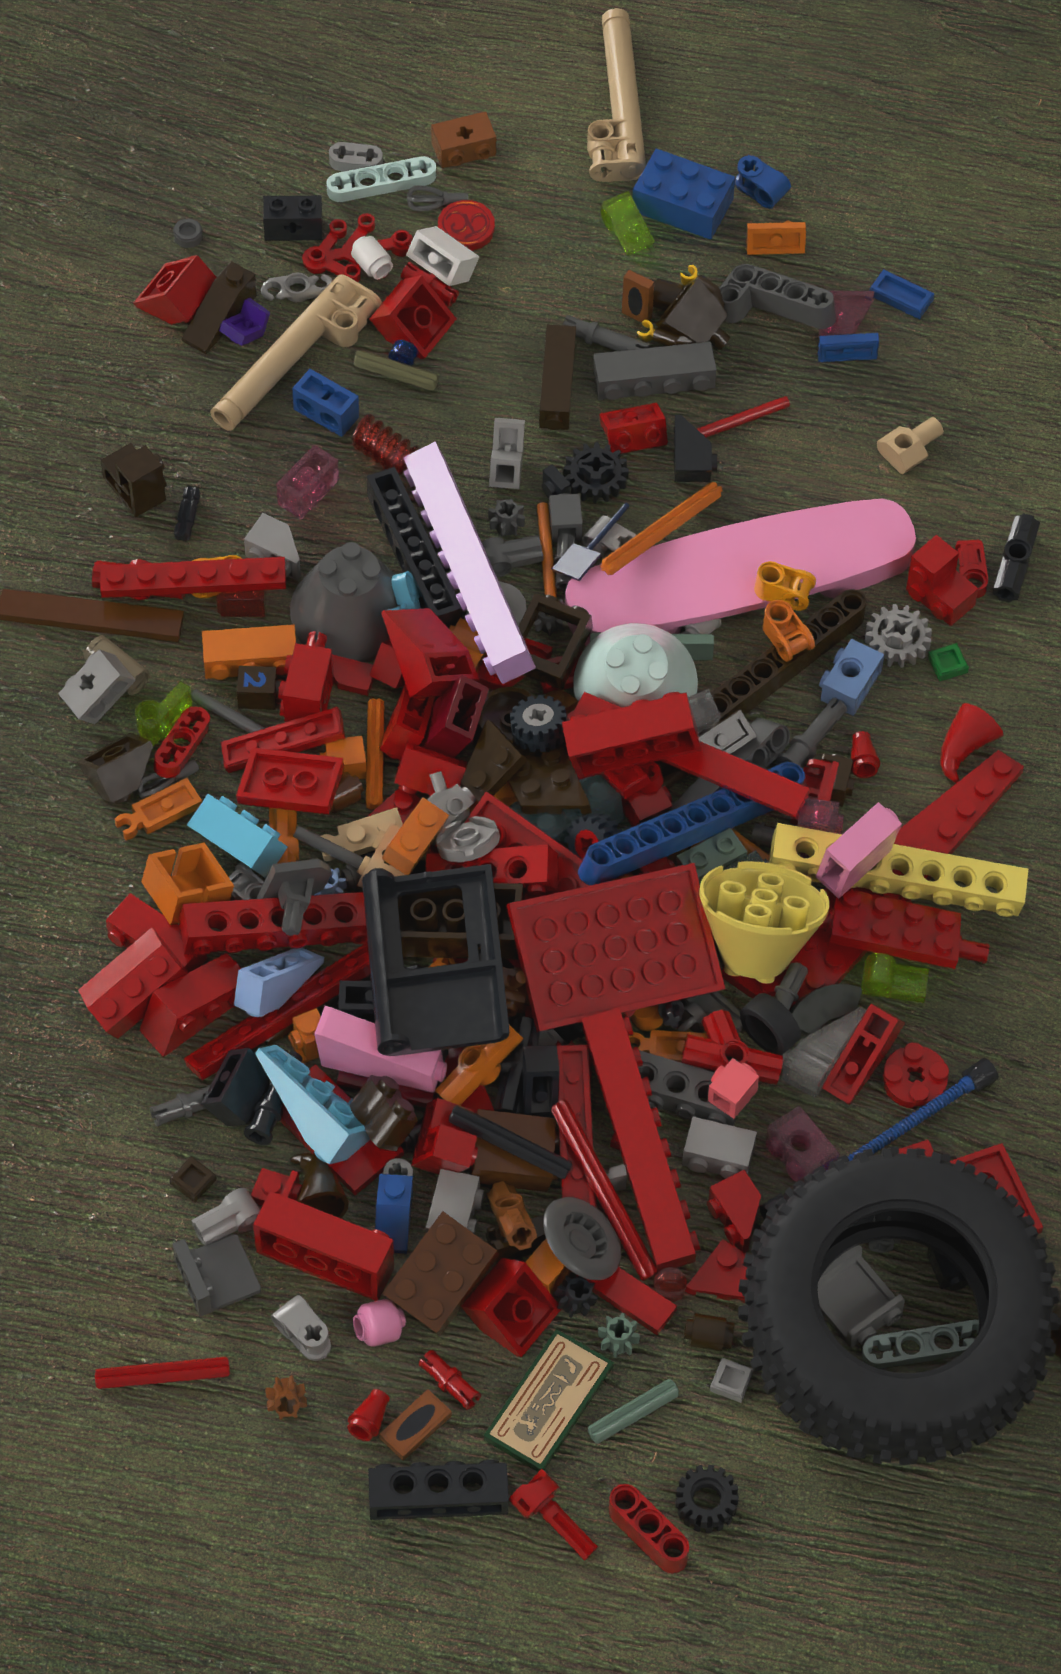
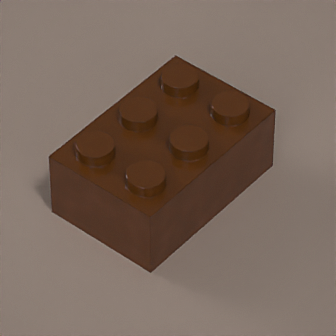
[382,1211,500,1336]

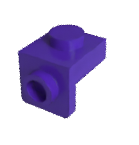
[219,298,270,346]

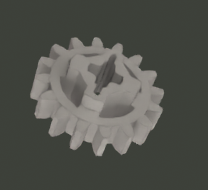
[864,604,932,668]

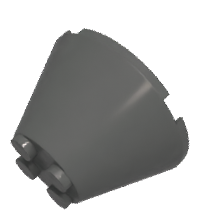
[290,542,400,662]

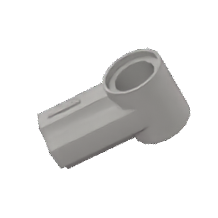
[191,1188,260,1245]

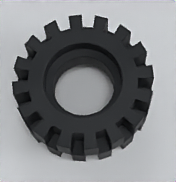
[675,1464,739,1533]

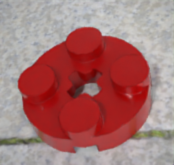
[883,1042,949,1109]

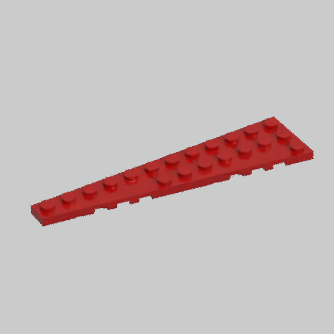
[721,750,1024,1011]

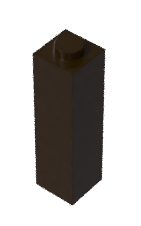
[539,324,576,430]

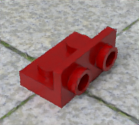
[599,402,668,454]

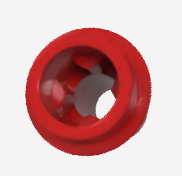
[850,731,880,778]
[347,1389,390,1441]

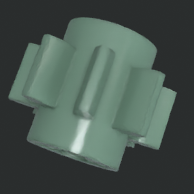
[598,1313,640,1358]

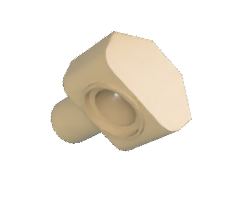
[877,417,943,474]

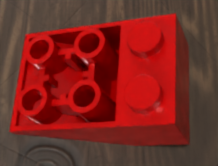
[381,608,479,698]

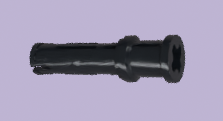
[244,1050,303,1145]

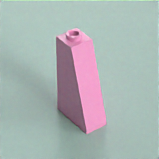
[315,1006,447,1093]

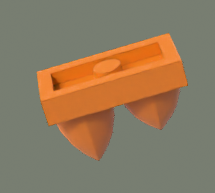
[746,220,806,255]

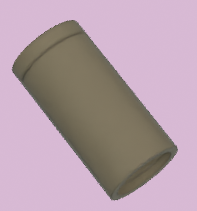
[84,635,150,696]

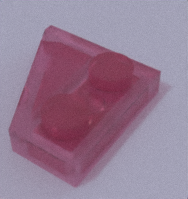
[818,291,874,336]

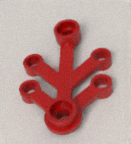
[302,213,413,282]

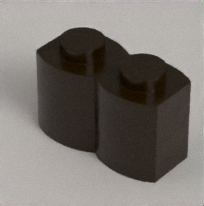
[350,1075,418,1151]

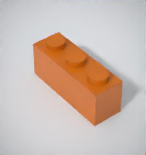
[202,624,296,680]

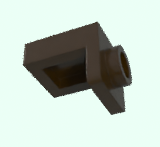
[821,754,856,807]

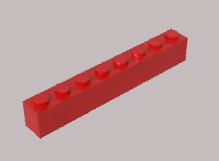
[581,1008,700,1273]

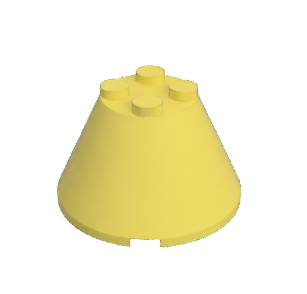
[699,861,829,984]

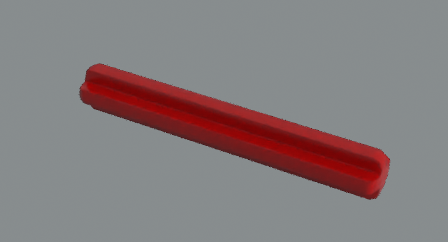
[95,1357,230,1389]

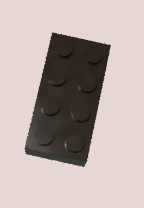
[398,883,526,960]

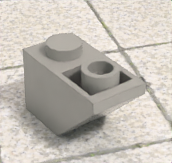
[244,513,301,581]

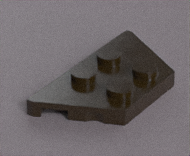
[508,744,592,814]

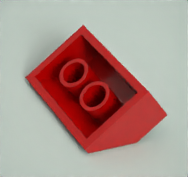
[78,928,189,1039]

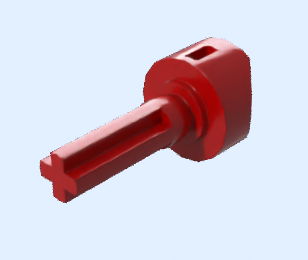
[509,1469,598,1561]

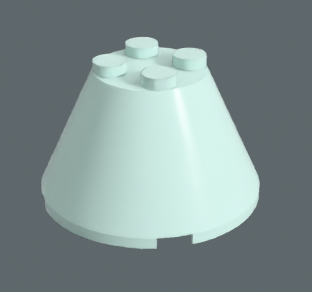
[573,623,698,708]

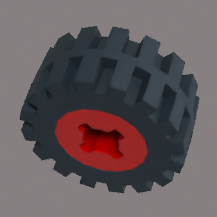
[565,813,622,860]

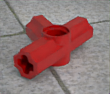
[681,1009,783,1085]

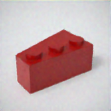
[139,953,241,1058]

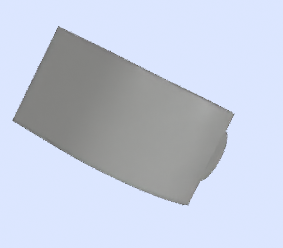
[489,418,525,489]

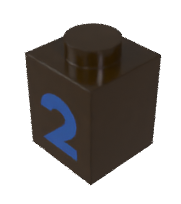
[237,666,283,710]

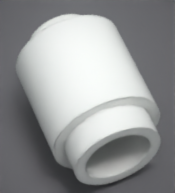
[351,236,393,280]

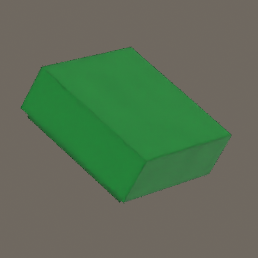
[928,643,969,682]

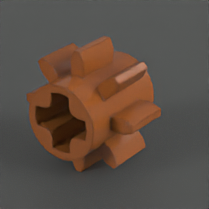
[265,1375,307,1420]

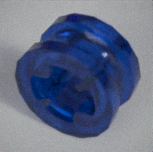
[388,340,418,366]

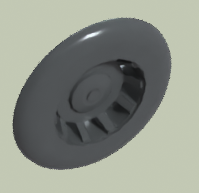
[543,1197,621,1280]

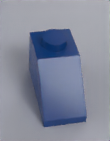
[375,1174,413,1254]

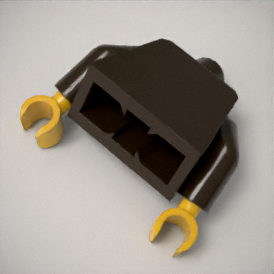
[637,265,730,350]

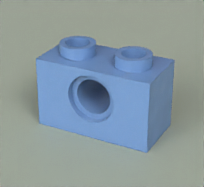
[819,639,884,716]

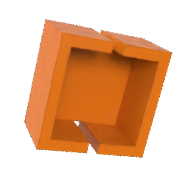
[141,842,234,925]

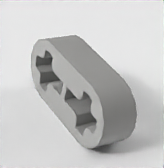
[329,142,383,172]

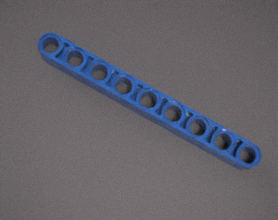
[578,762,805,885]

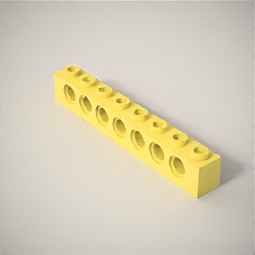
[769,823,1029,917]

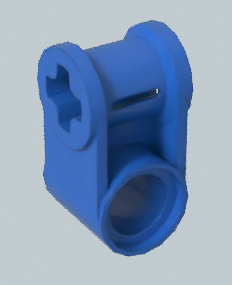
[735,155,791,209]

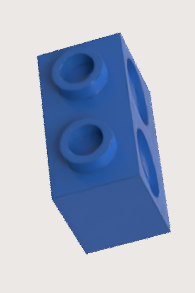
[292,369,359,437]

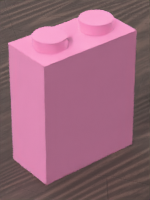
[816,802,902,899]

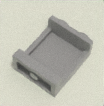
[818,1245,905,1348]

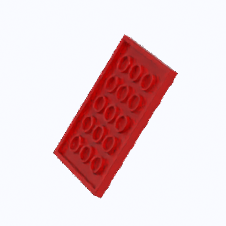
[507,863,725,1032]

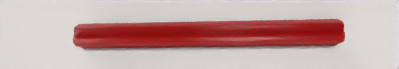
[551,1100,657,1281]

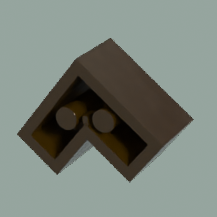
[101,443,167,517]

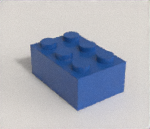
[632,148,735,240]

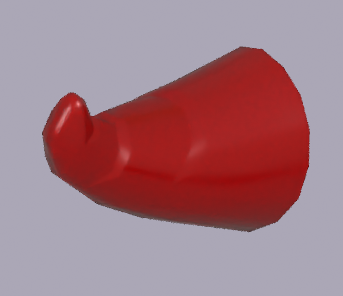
[940,703,1004,783]

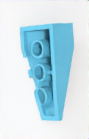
[255,1045,370,1164]

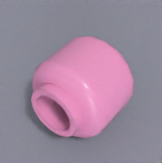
[353,1299,406,1347]

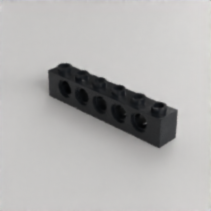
[367,467,462,628]

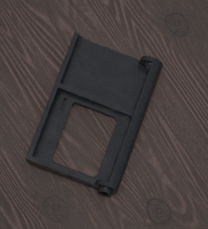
[362,864,510,1056]

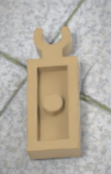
[321,807,403,861]

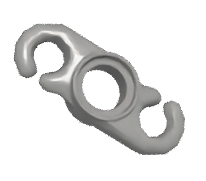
[261,272,333,302]

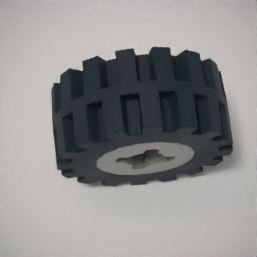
[510,695,567,753]

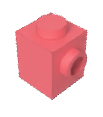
[708,1058,759,1119]

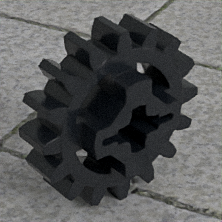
[563,442,629,504]

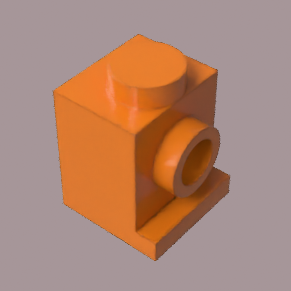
[288,1008,321,1064]

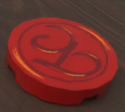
[438,200,495,251]

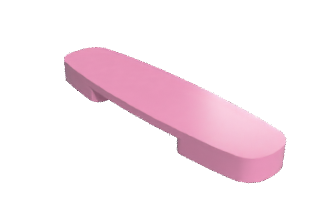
[565,499,916,646]

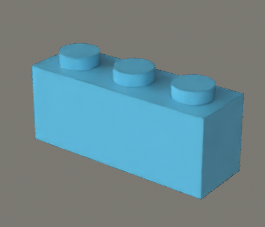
[187,794,288,878]

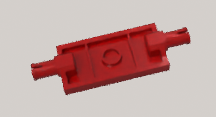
[819,889,990,969]

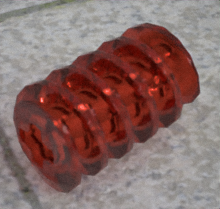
[352,414,419,475]

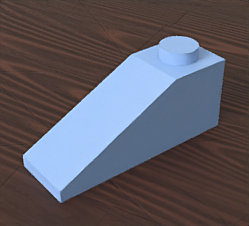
[234,948,324,1017]

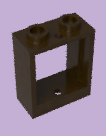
[518,593,593,690]

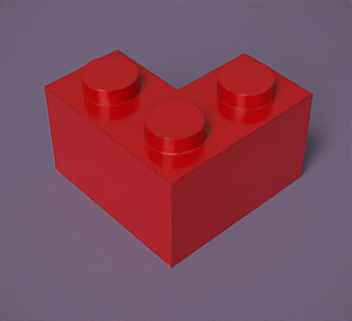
[906,535,979,627]
[411,1098,478,1175]

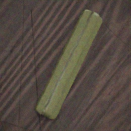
[354,350,439,391]

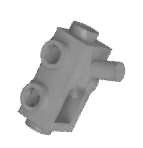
[427,771,476,846]

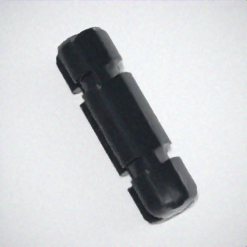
[174,486,200,542]

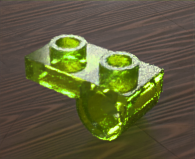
[600,191,655,256]
[135,681,192,746]
[861,953,929,1003]

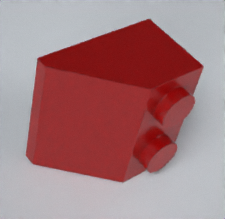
[133,255,217,325]
[369,275,457,359]
[461,1258,561,1357]

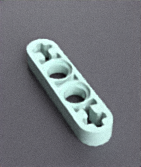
[327,156,436,202]
[862,1320,979,1369]

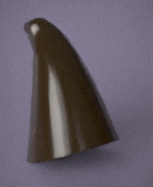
[290,1153,349,1218]

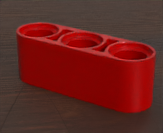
[609,1484,690,1574]

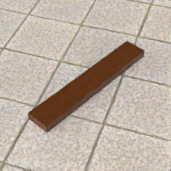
[0,589,184,642]

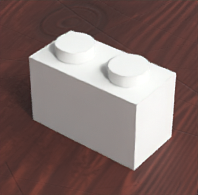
[406,226,479,286]

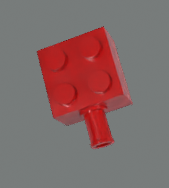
[278,631,334,722]

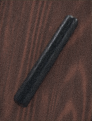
[449,1105,572,1179]

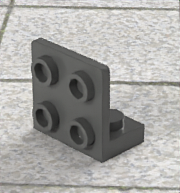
[172,1234,261,1317]

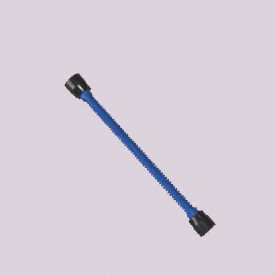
[759,1058,999,1220]

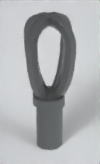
[407,186,469,211]
[137,760,199,800]

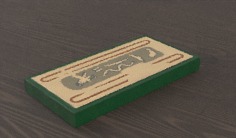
[484,1329,614,1472]

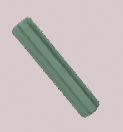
[588,1379,679,1444]

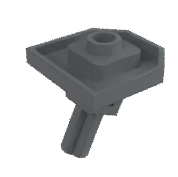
[257,859,332,936]

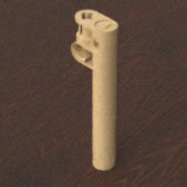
[587,8,646,182]
[210,274,382,431]

